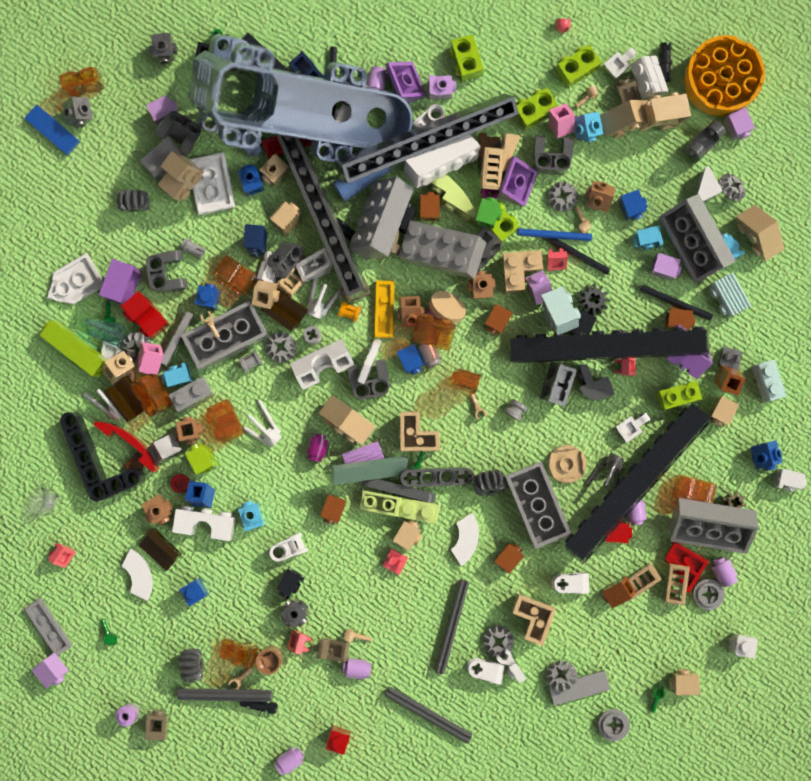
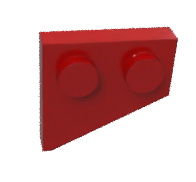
[665,542,709,593]

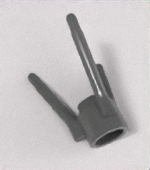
[585,453,624,492]

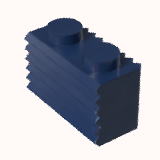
[242,224,267,258]

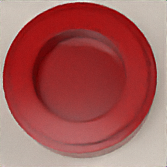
[171,474,190,493]

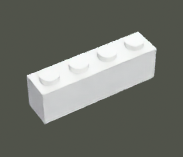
[403,134,480,188]

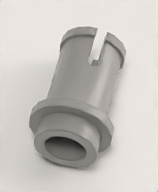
[180,238,206,259]

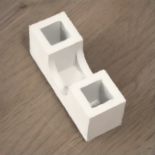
[290,339,354,390]
[172,505,236,541]

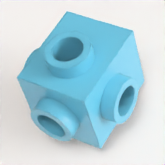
[574,112,603,143]

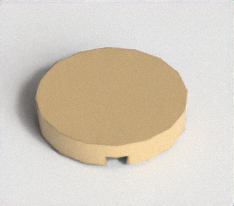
[429,291,466,324]
[548,445,586,483]

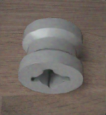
[504,398,528,422]

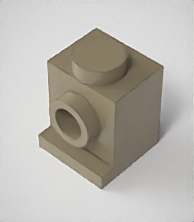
[145,709,169,741]

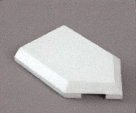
[47,253,104,305]

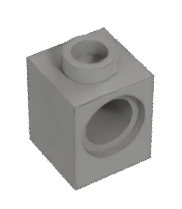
[147,433,182,465]

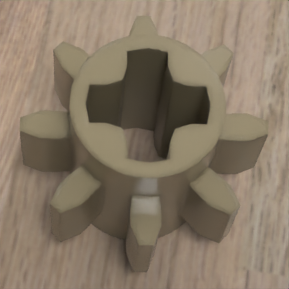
[721,490,747,508]

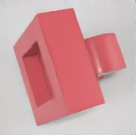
[547,248,568,271]
[615,358,636,376]
[48,543,76,568]
[383,549,408,575]
[287,630,312,654]

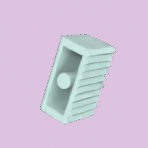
[709,272,751,318]
[751,360,787,403]

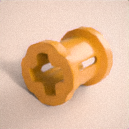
[338,301,361,323]

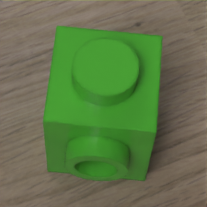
[475,197,503,229]

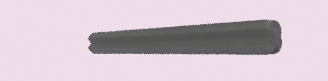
[435,579,469,674]
[385,687,472,743]
[177,688,273,702]

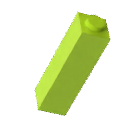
[40,320,108,377]

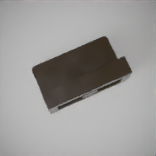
[478,133,501,175]
[260,289,308,332]
[104,375,150,422]
[139,528,182,571]

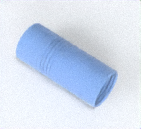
[332,166,392,202]

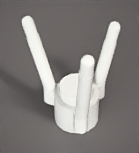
[306,278,343,319]
[83,383,122,421]
[243,400,282,447]

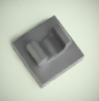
[718,347,743,370]

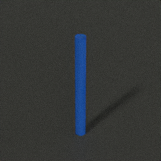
[517,228,592,241]

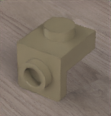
[317,638,350,662]

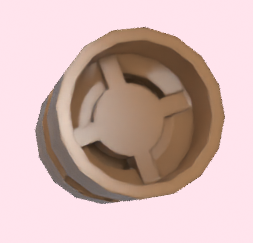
[255,646,284,675]

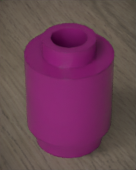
[306,433,329,462]

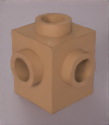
[584,181,615,212]
[467,271,495,299]
[397,296,425,327]
[174,417,203,445]
[141,495,173,526]

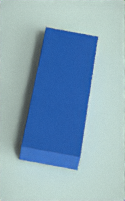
[25,104,80,156]

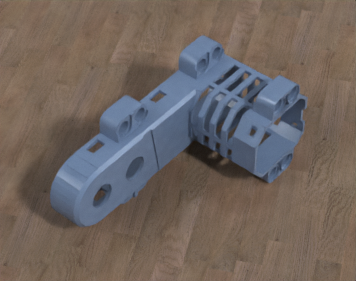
[188,34,413,162]

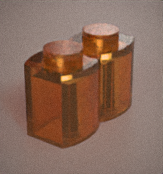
[59,67,104,97]
[213,255,258,296]
[412,313,457,351]
[450,368,481,394]
[130,374,173,417]
[206,399,245,444]
[671,475,717,503]

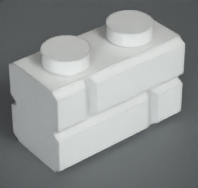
[630,56,668,100]

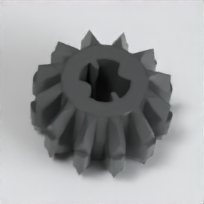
[116,190,150,212]
[577,283,610,316]
[473,470,506,497]
[179,648,204,682]

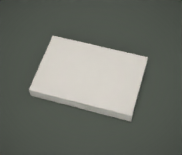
[190,152,236,216]

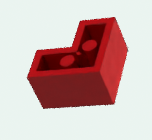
[121,291,171,340]

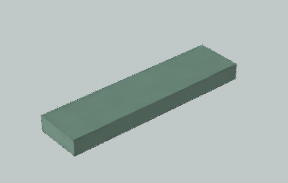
[331,456,408,485]

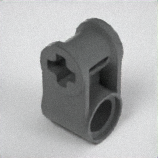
[268,242,303,279]

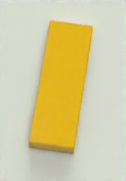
[374,280,395,338]

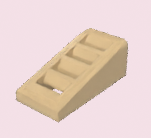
[500,133,520,175]
[479,147,504,190]
[277,258,305,298]
[628,562,662,601]
[665,564,690,606]

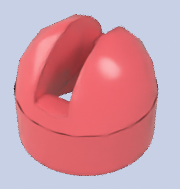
[555,19,571,33]

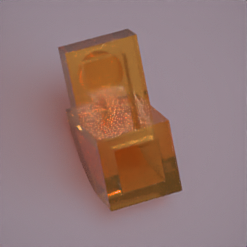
[219,638,259,668]

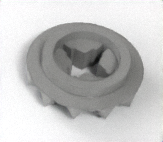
[719,173,746,201]
[548,181,578,212]
[122,332,152,360]
[266,332,296,363]
[693,579,725,610]
[483,626,514,657]
[546,660,577,691]
[598,709,630,741]

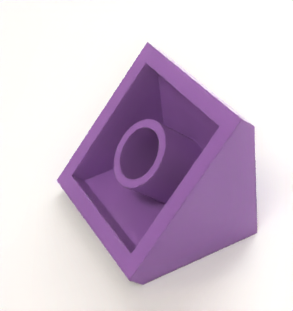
[386,62,427,104]
[498,156,537,207]

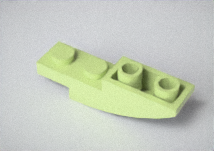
[424,175,477,222]
[360,490,440,524]

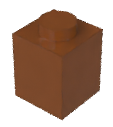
[420,192,440,221]
[484,304,512,336]
[664,308,695,330]
[714,365,746,395]
[320,494,347,525]
[493,543,524,574]
[602,576,636,609]

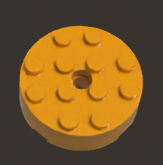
[684,35,765,117]

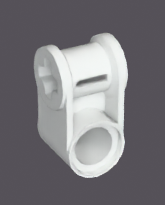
[412,104,445,130]
[270,533,308,562]
[551,573,589,594]
[467,658,506,684]

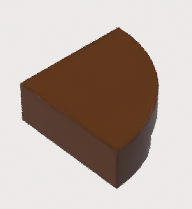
[123,452,144,479]

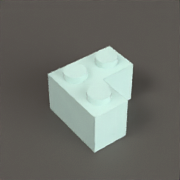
[541,286,581,335]

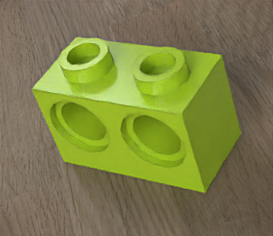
[448,34,484,82]
[556,44,602,88]
[516,87,559,130]
[476,201,519,243]
[655,381,702,411]
[185,443,219,475]

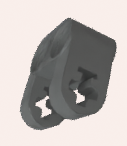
[154,111,202,156]
[683,120,726,164]
[533,135,574,175]
[146,250,188,293]
[347,359,389,400]

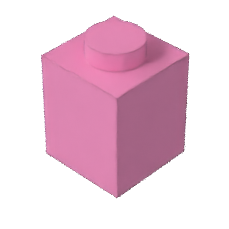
[549,103,575,138]
[136,342,164,375]

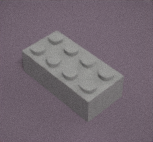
[349,177,414,260]
[659,194,736,283]
[398,221,486,279]
[181,301,270,371]
[505,461,571,549]
[669,498,759,554]

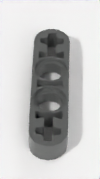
[399,467,474,487]
[362,479,437,503]

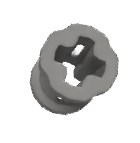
[303,326,322,345]
[238,349,263,373]

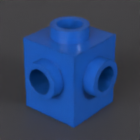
[750,440,783,471]

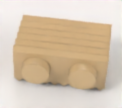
[270,201,301,237]

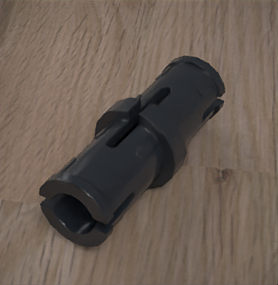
[658,42,673,83]

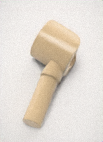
[575,85,598,108]
[575,207,591,233]
[200,311,220,338]
[470,393,487,420]
[343,629,372,643]
[228,667,253,689]

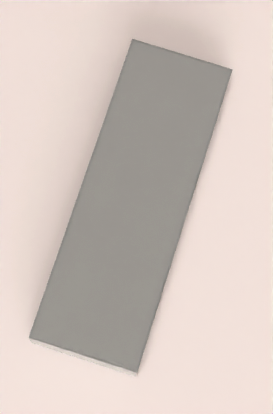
[161,311,194,366]
[24,597,73,656]
[548,670,610,706]

